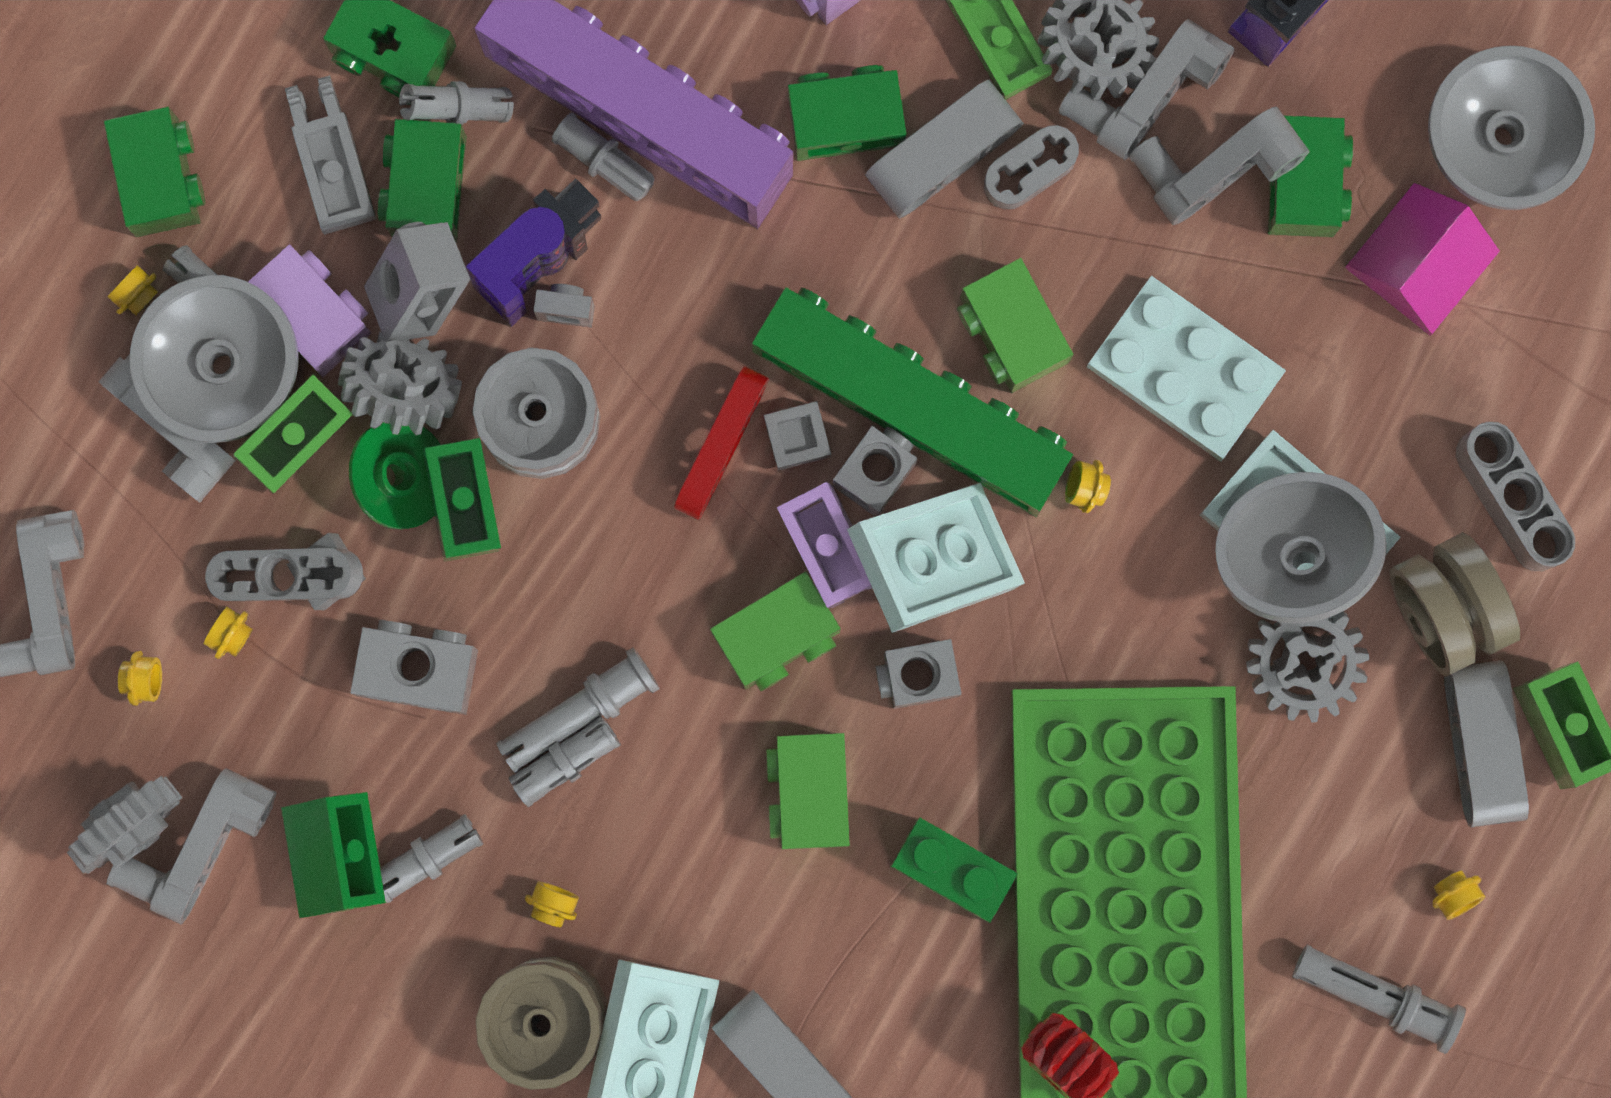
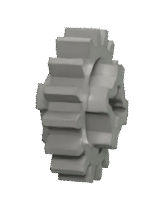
[1038,0,1159,100]
[338,332,462,435]
[1246,611,1369,722]
[67,776,182,874]

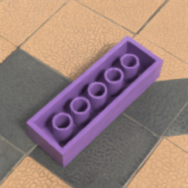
[474,0,793,229]

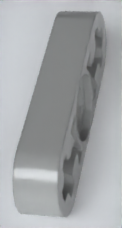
[205,548,363,602]

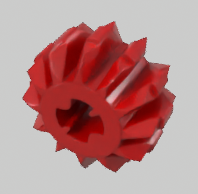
[1021,1013,1119,1098]

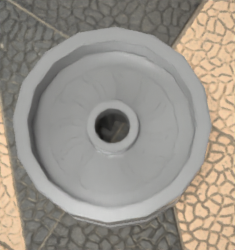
[473,347,601,479]

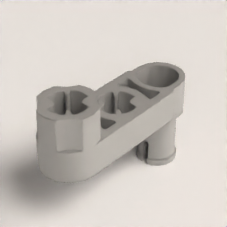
[1059,19,1235,160]
[1129,107,1310,225]
[98,354,236,503]
[0,510,85,677]
[106,768,277,925]

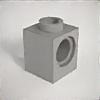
[833,426,917,517]
[875,639,961,709]

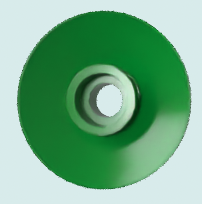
[349,422,441,530]

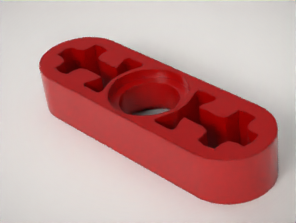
[674,366,770,521]

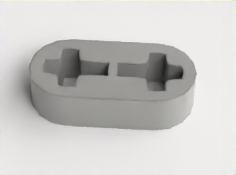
[984,125,1079,209]

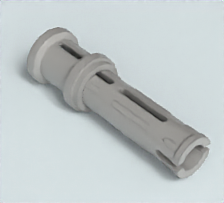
[496,647,660,773]
[1292,944,1466,1054]

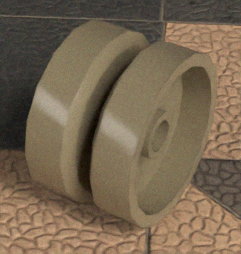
[1389,532,1520,677]
[476,956,608,1090]

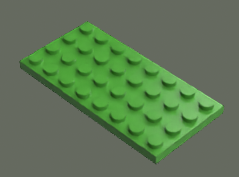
[1011,686,1247,1098]

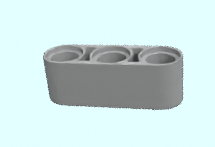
[865,80,1023,219]
[1456,422,1575,572]
[1444,660,1529,828]
[712,990,852,1098]

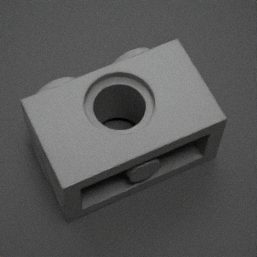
[364,222,470,342]
[350,620,478,715]

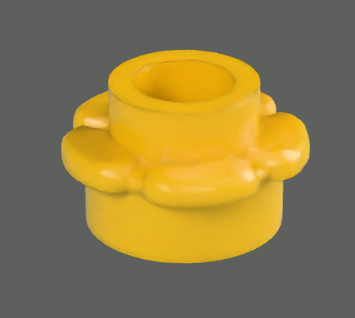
[107,265,158,316]
[1065,460,1111,513]
[203,606,253,659]
[118,651,162,706]
[1432,871,1485,920]
[525,881,579,927]

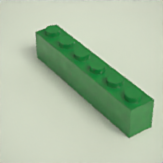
[752,287,1073,517]

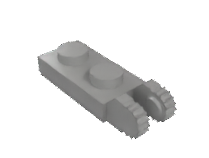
[285,75,377,235]

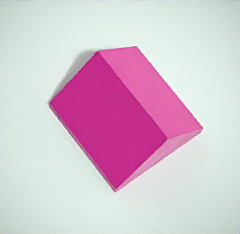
[1345,183,1500,336]

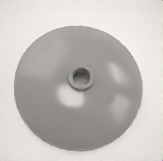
[1428,46,1595,210]
[129,275,298,443]
[1215,472,1387,623]

